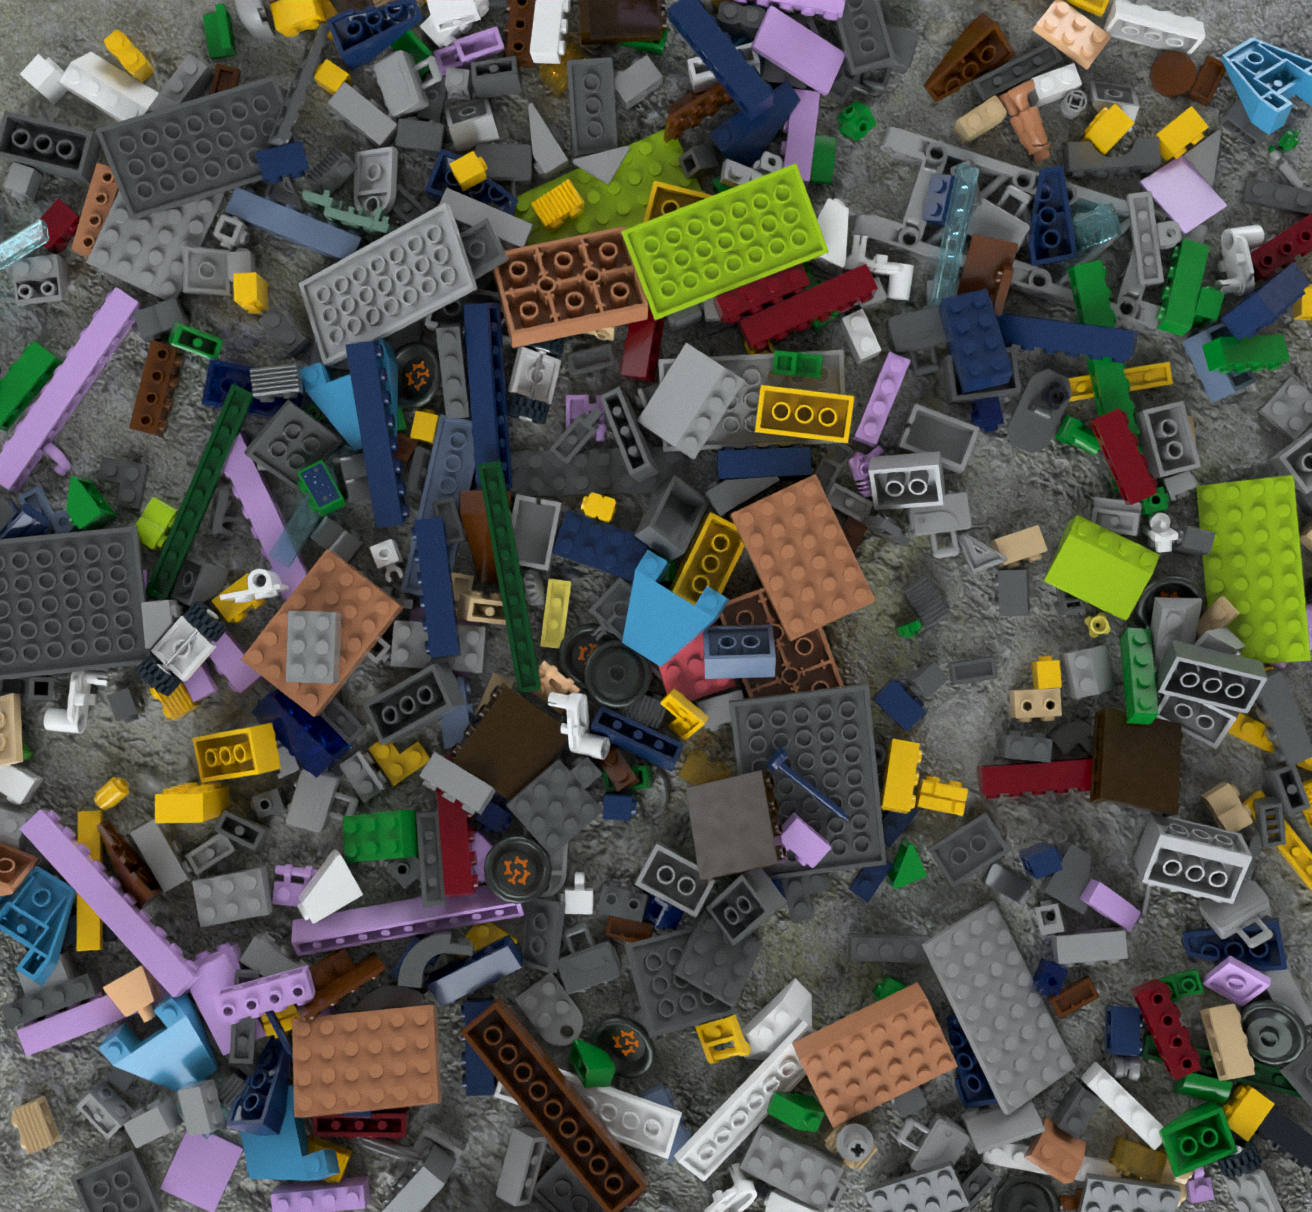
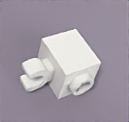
[370,539,404,583]
[561,872,594,914]

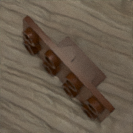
[664,83,734,143]
[956,234,1018,316]
[294,948,386,1021]

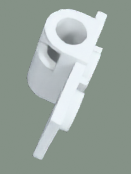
[220,569,289,603]

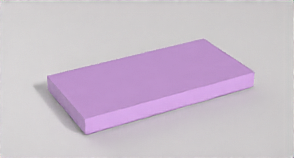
[750,6,845,96]
[189,953,266,1056]

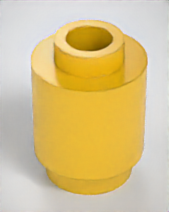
[94,777,129,811]

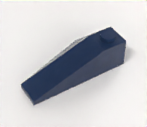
[326,0,423,71]
[710,81,801,167]
[425,149,519,216]
[1028,165,1078,266]
[1182,917,1287,972]
[947,1014,998,1108]
[225,1035,292,1136]

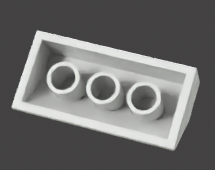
[1103,0,1205,57]
[59,52,159,122]

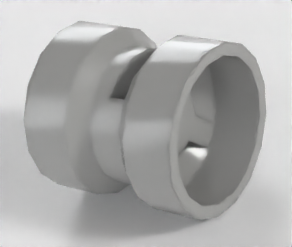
[1059,89,1087,119]
[1110,1055,1140,1081]

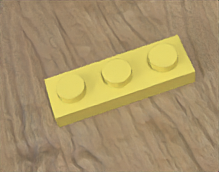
[540,579,572,649]

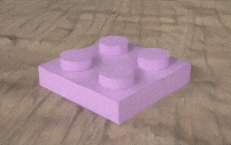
[1202,956,1271,1007]

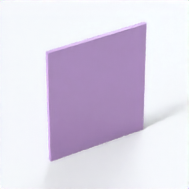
[1139,156,1227,234]
[160,1130,244,1212]

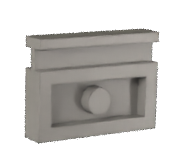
[1091,497,1143,536]

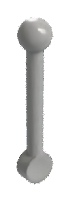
[1139,885,1152,924]

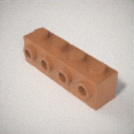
[71,163,119,258]

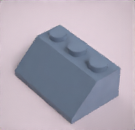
[1182,322,1256,403]
[703,625,776,679]

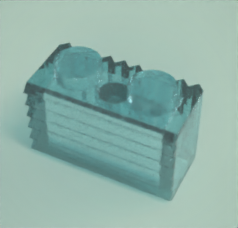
[1071,202,1122,252]

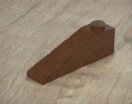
[923,13,1016,102]
[459,490,511,584]
[97,820,163,910]

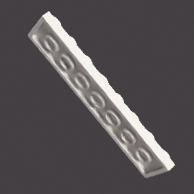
[674,1020,816,1182]
[494,1068,682,1159]

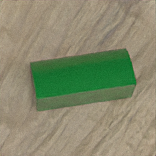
[1174,1071,1233,1104]

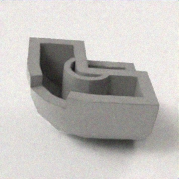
[234,0,276,40]

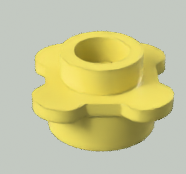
[1084,612,1111,638]

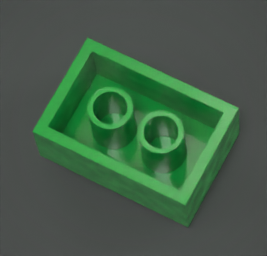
[343,810,419,863]

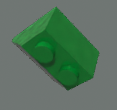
[66,476,117,531]

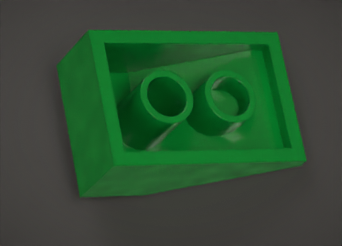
[1159,1101,1238,1177]

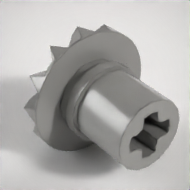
[523,569,545,605]
[836,1122,873,1162]

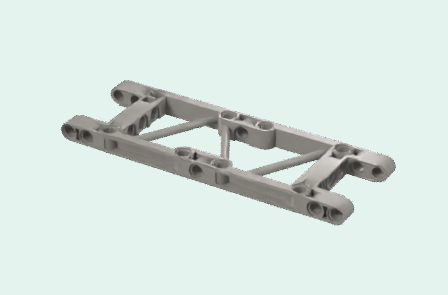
[852,127,1208,338]

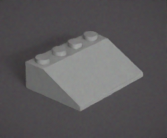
[637,343,745,459]

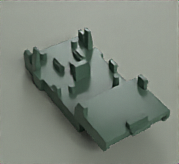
[302,190,398,238]

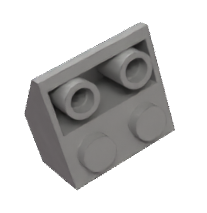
[11,254,69,306]

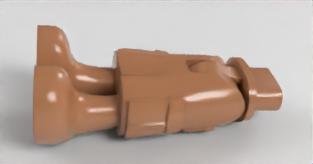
[998,80,1051,164]

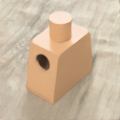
[103,965,161,1023]

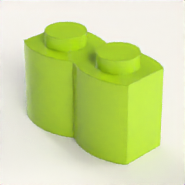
[135,497,179,550]

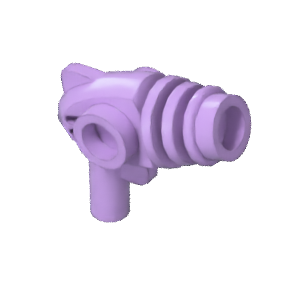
[848,446,884,498]

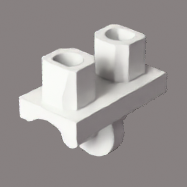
[1142,512,1178,552]

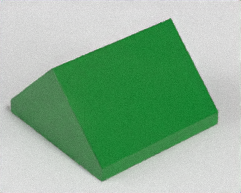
[886,838,927,889]

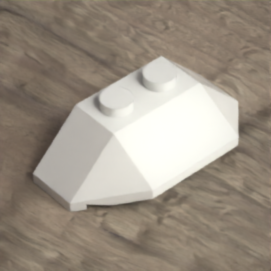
[730,978,812,1060]

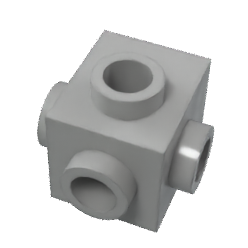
[213,214,250,251]

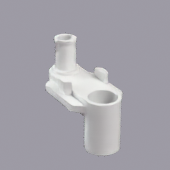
[1214,225,1264,296]
[845,235,914,301]
[44,670,112,734]
[548,692,610,760]
[704,1163,757,1212]

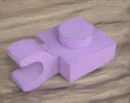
[1186,1166,1214,1203]

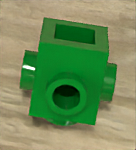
[836,100,877,142]
[1140,487,1169,518]
[873,974,908,1002]

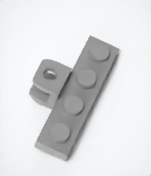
[720,152,782,188]
[1126,191,1181,287]

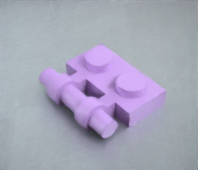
[566,395,607,441]
[272,864,318,907]

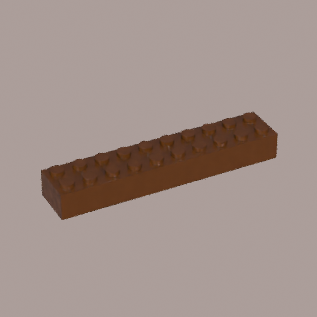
[460,997,648,1212]

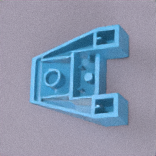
[1221,37,1312,135]
[301,338,398,452]
[622,550,729,667]
[0,866,76,986]
[99,992,219,1092]
[240,1084,340,1181]

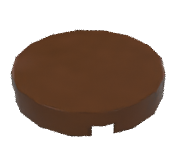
[1149,51,1197,98]

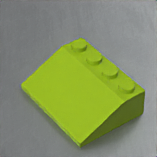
[1043,515,1160,621]

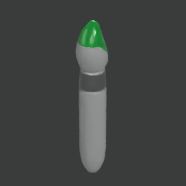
[1268,145,1304,189]

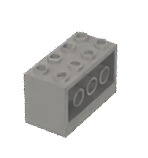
[1133,812,1253,904]

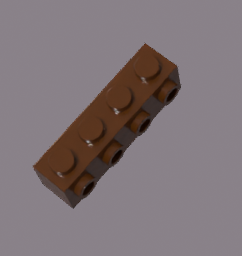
[503,0,536,68]
[129,340,185,438]

